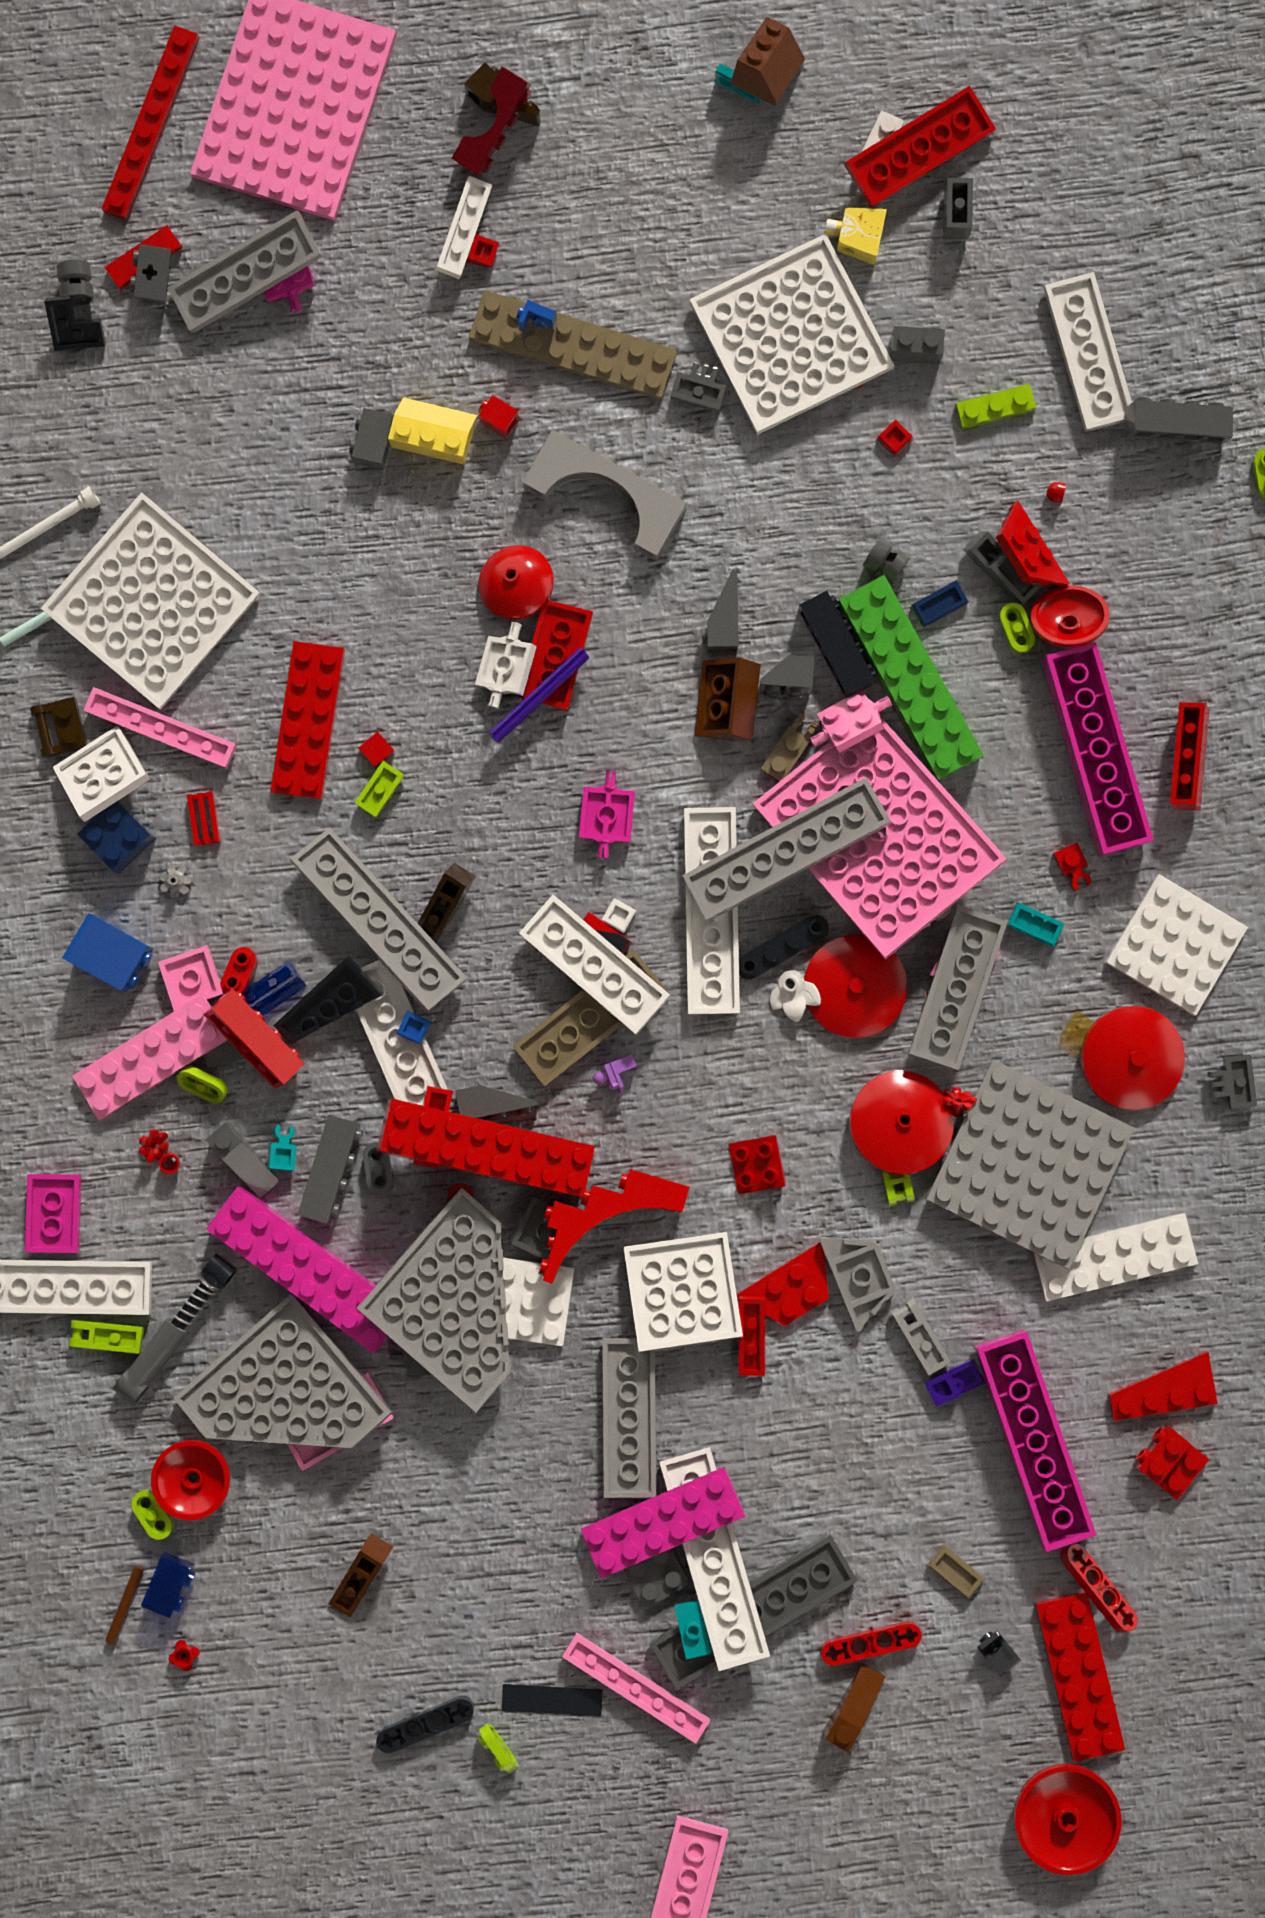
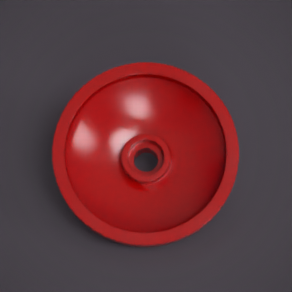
[478,545,554,620]
[1031,585,1110,647]
[151,1440,231,1520]

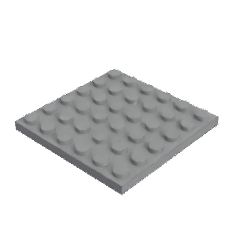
[926,1060,1135,1270]

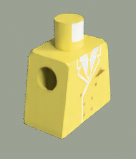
[825,208,887,265]

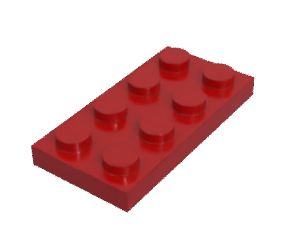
[518,600,593,711]

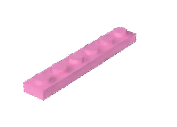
[83,687,237,769]
[562,1632,710,1743]

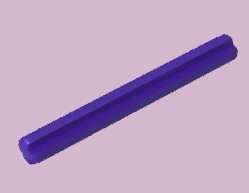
[489,648,589,743]

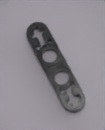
[376,1696,474,1753]

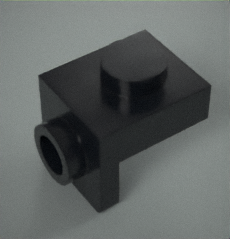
[977,1631,1021,1677]

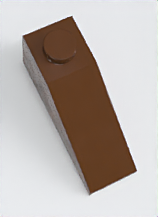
[328,1533,394,1618]
[823,1662,886,1752]

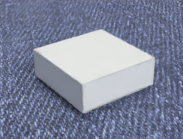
[601,898,636,934]

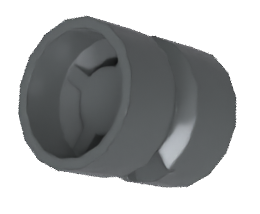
[57,260,94,306]
[862,537,911,585]

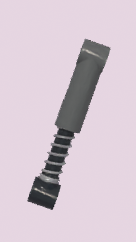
[113,1253,238,1405]

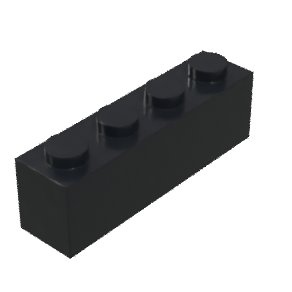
[798,590,876,698]

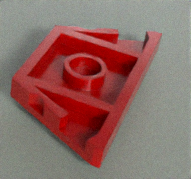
[996,501,1070,588]
[736,1242,829,1326]

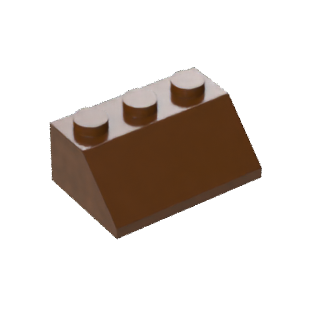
[730,17,805,106]
[694,658,761,741]

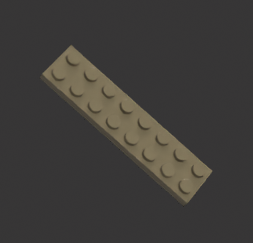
[469,290,677,401]

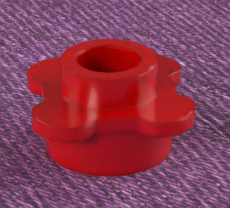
[168,1640,200,1671]

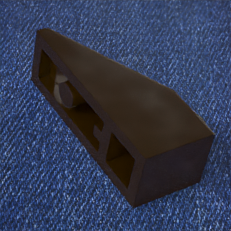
[417,863,476,943]

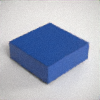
[396,1010,432,1045]

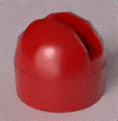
[1046,482,1066,504]
[159,1152,180,1174]

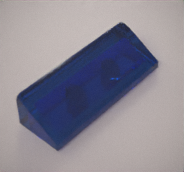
[243,960,306,1016]

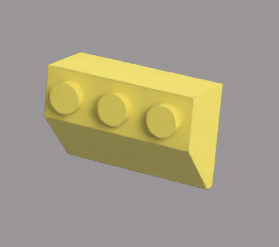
[388,398,477,465]

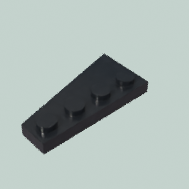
[273,956,384,1044]

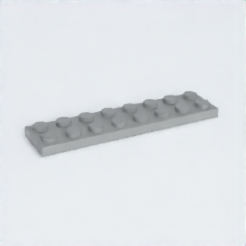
[682,777,891,922]
[290,827,467,1013]

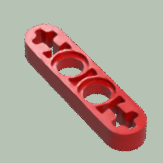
[1060,1544,1138,1633]
[820,1621,922,1666]

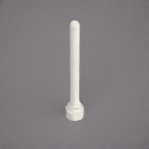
[0,486,101,559]

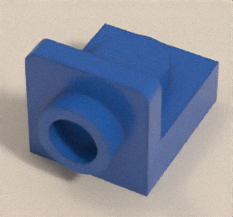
[516,300,557,332]

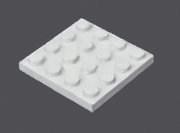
[1105,874,1248,1016]
[624,1232,743,1352]

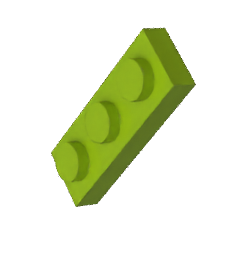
[955,383,1036,430]

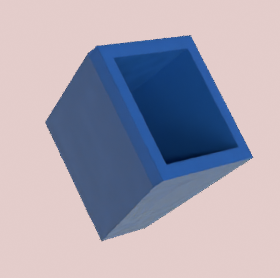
[62,913,153,992]

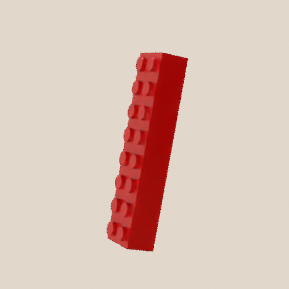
[376,1098,595,1198]

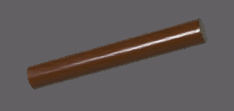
[105,1565,144,1644]

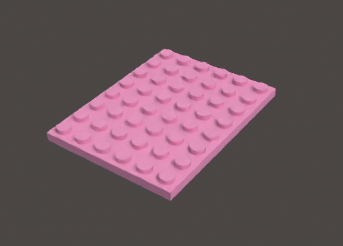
[190,0,397,221]
[753,716,1007,959]

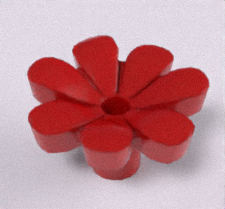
[943,1087,977,1116]
[139,1129,169,1163]

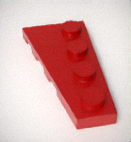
[1108,1351,1218,1421]

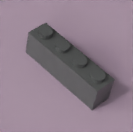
[1126,397,1233,444]
[297,1114,363,1224]

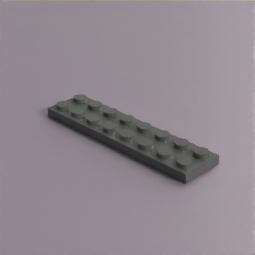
[649,1534,858,1690]

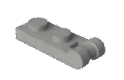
[890,1298,951,1376]

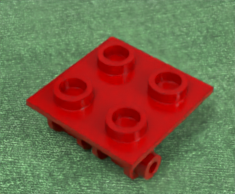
[729,1135,786,1195]

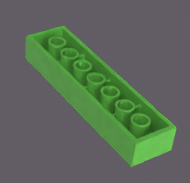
[838,575,984,782]

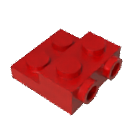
[1134,1425,1210,1501]

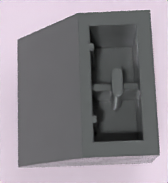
[758,655,815,700]

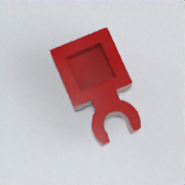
[1053,842,1092,891]

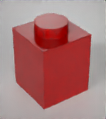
[478,394,519,439]

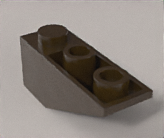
[464,62,541,126]

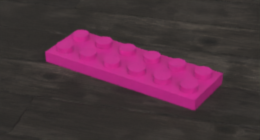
[581,1466,746,1578]

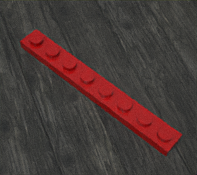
[101,25,199,221]

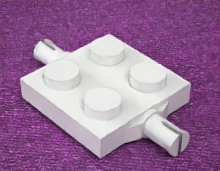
[475,622,537,709]

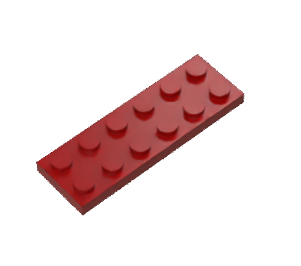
[844,85,996,208]
[270,641,345,800]
[1035,1591,1126,1762]

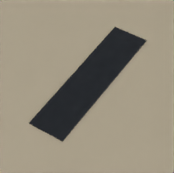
[502,1684,603,1716]

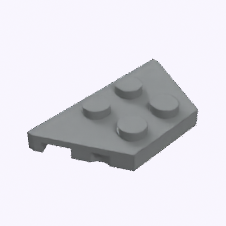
[818,1237,896,1332]

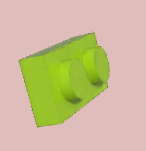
[354,761,405,818]

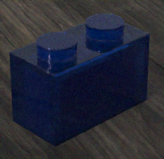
[141,1552,196,1618]

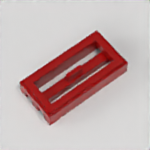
[187,791,221,846]

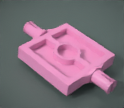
[810,689,892,753]

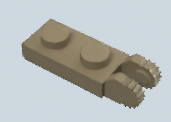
[761,711,820,782]

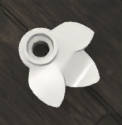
[770,970,821,1022]

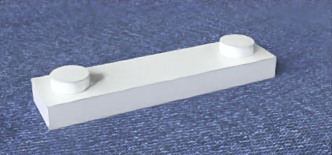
[436,175,492,279]

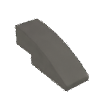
[963,531,1041,604]

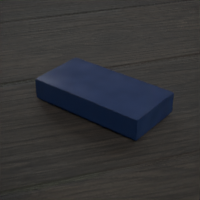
[911,580,969,628]

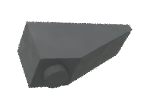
[702,570,739,652]
[205,1122,280,1198]

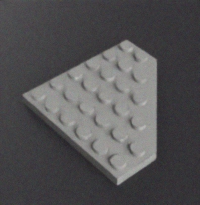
[356,1188,510,1413]
[173,1293,393,1448]

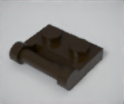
[30,697,88,758]

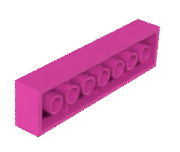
[1041,642,1153,857]
[206,1186,388,1354]
[973,1329,1096,1552]

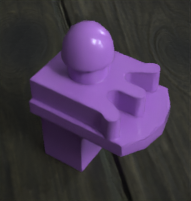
[593,1054,637,1093]

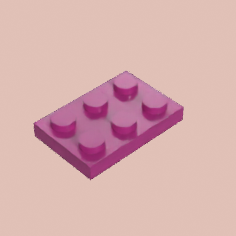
[25,1174,82,1253]

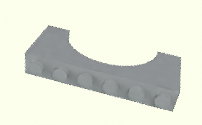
[522,429,687,561]

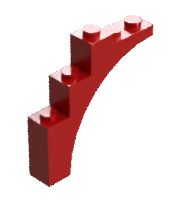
[538,1169,690,1284]

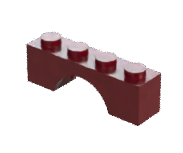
[451,66,532,176]

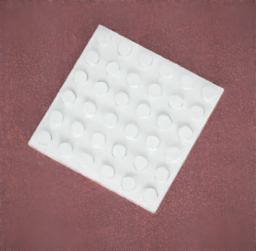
[689,234,894,435]
[41,492,260,710]

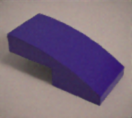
[925,1358,985,1407]

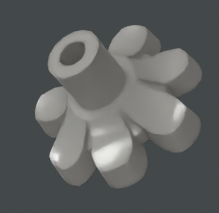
[159,865,193,899]

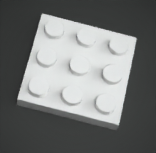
[53,725,150,822]
[503,1257,574,1346]

